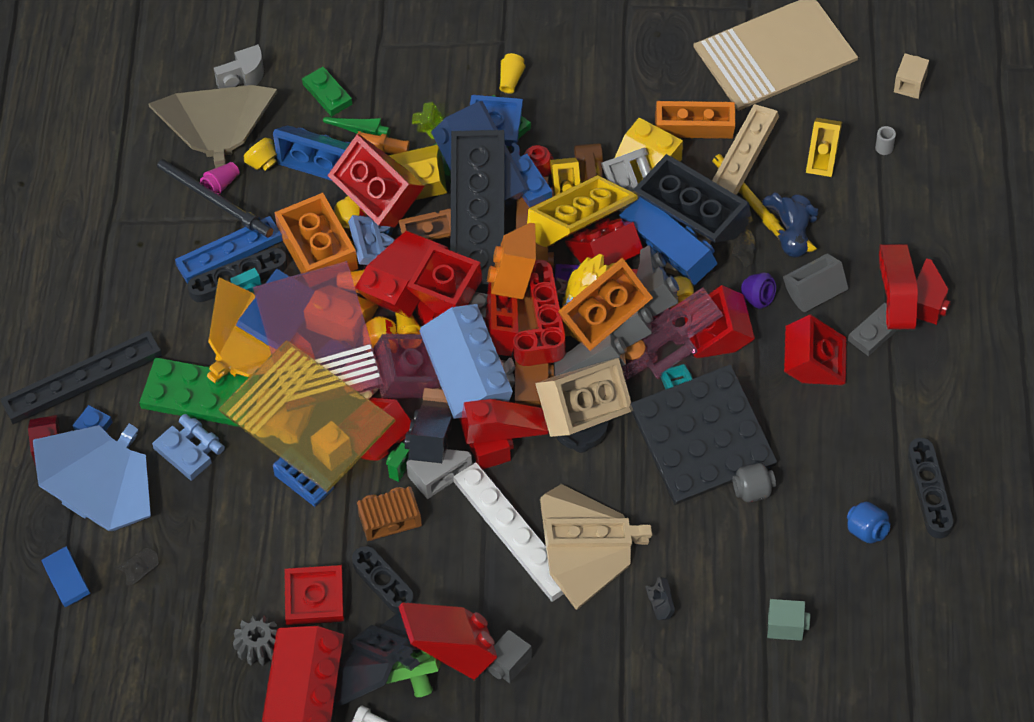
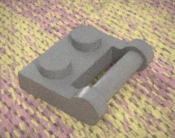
[601,147,651,213]

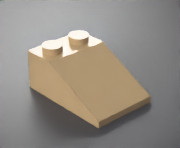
[535,358,631,437]

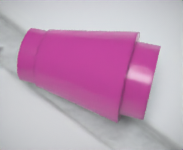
[200,162,240,194]

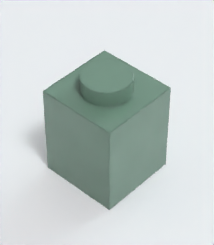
[767,599,810,641]

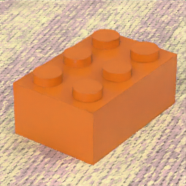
[275,193,358,289]

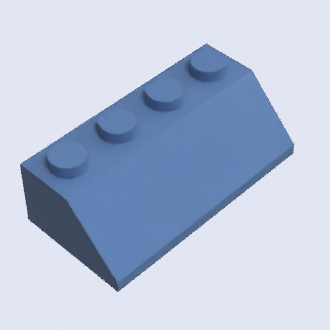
[419,304,513,419]

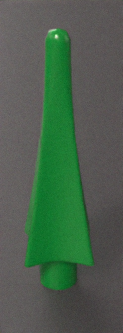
[323,117,391,137]

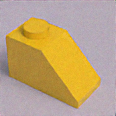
[806,118,842,177]
[550,158,580,196]

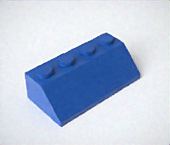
[273,125,351,180]

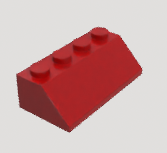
[262,626,344,722]

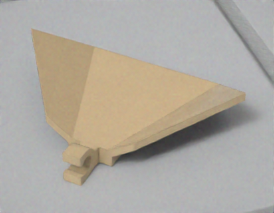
[540,484,652,610]

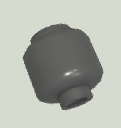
[733,463,776,503]

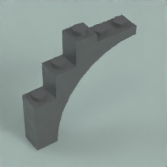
[554,245,679,376]

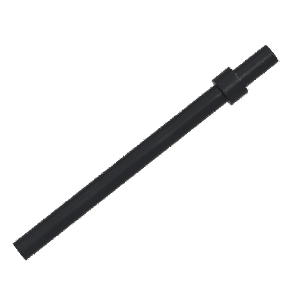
[157,159,273,238]

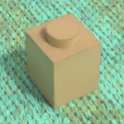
[894,54,929,99]

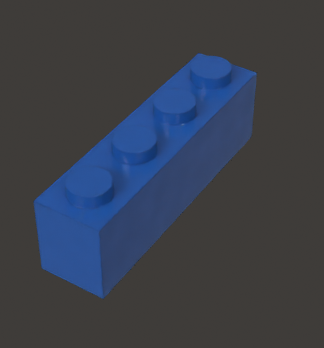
[619,197,717,285]

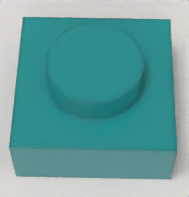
[231,268,262,295]

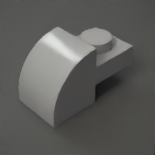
[214,45,264,89]

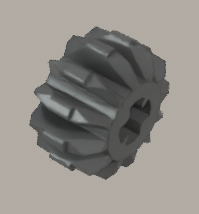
[233,615,278,666]

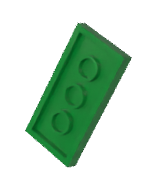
[139,358,260,428]

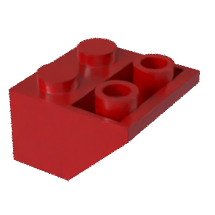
[565,218,643,266]

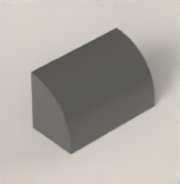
[783,254,848,312]

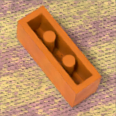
[655,101,735,139]

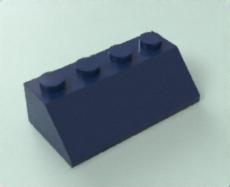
[431,101,529,211]

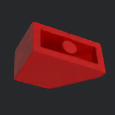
[917,258,950,325]

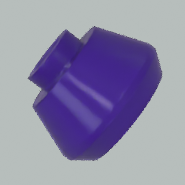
[741,273,776,309]

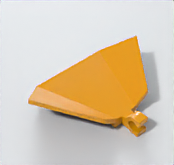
[207,277,317,383]

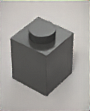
[488,630,532,683]

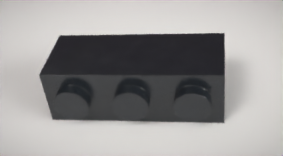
[405,400,455,464]

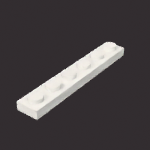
[453,463,564,602]

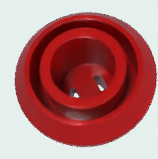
[524,145,555,177]

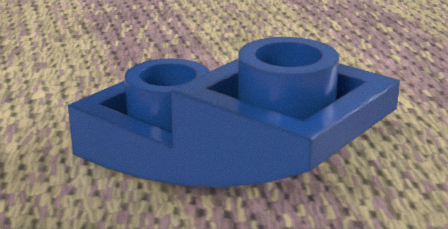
[41,546,90,607]

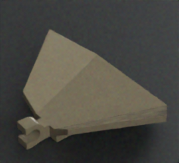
[149,85,277,168]

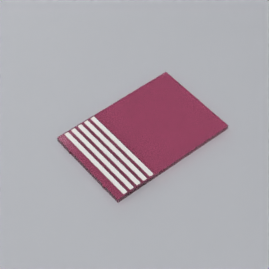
[253,261,384,413]

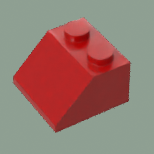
[407,243,483,315]
[683,285,755,358]
[784,315,846,385]
[338,398,411,461]

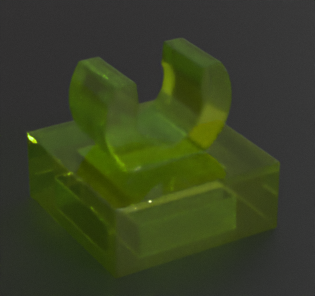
[412,102,443,139]

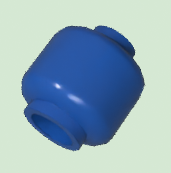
[847,501,890,544]

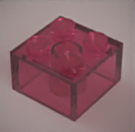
[372,334,441,398]

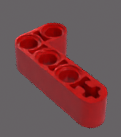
[879,244,918,330]
[513,260,565,366]

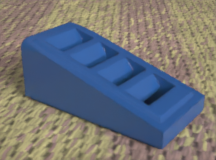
[273,448,334,507]

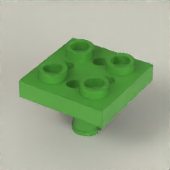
[386,650,442,697]

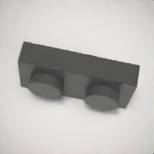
[848,303,898,356]

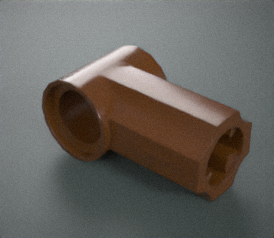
[574,143,603,184]

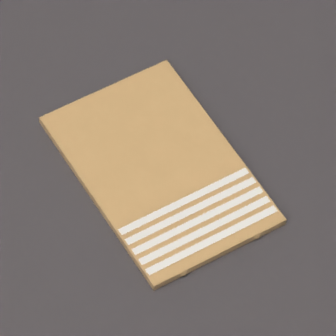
[694,0,858,111]

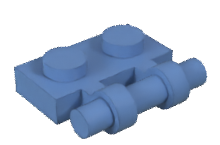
[152,414,225,481]

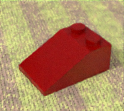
[327,134,425,227]
[355,231,449,318]
[398,603,498,680]

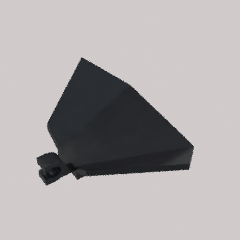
[333,612,420,709]

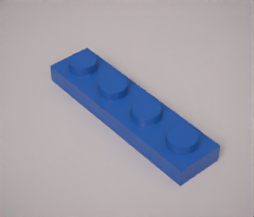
[175,216,283,284]

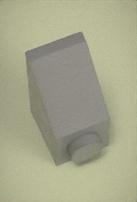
[406,449,472,499]

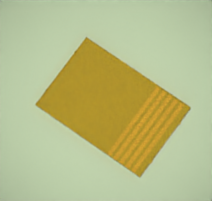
[219,340,395,492]

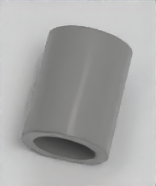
[875,126,896,155]

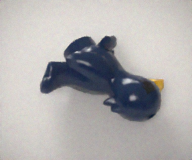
[762,192,818,258]

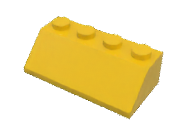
[527,175,638,247]

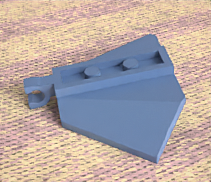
[33,424,151,531]

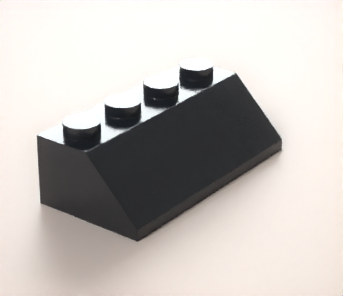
[633,154,752,243]

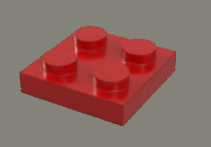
[285,565,344,625]

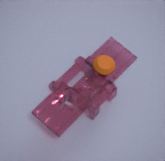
[622,288,723,381]

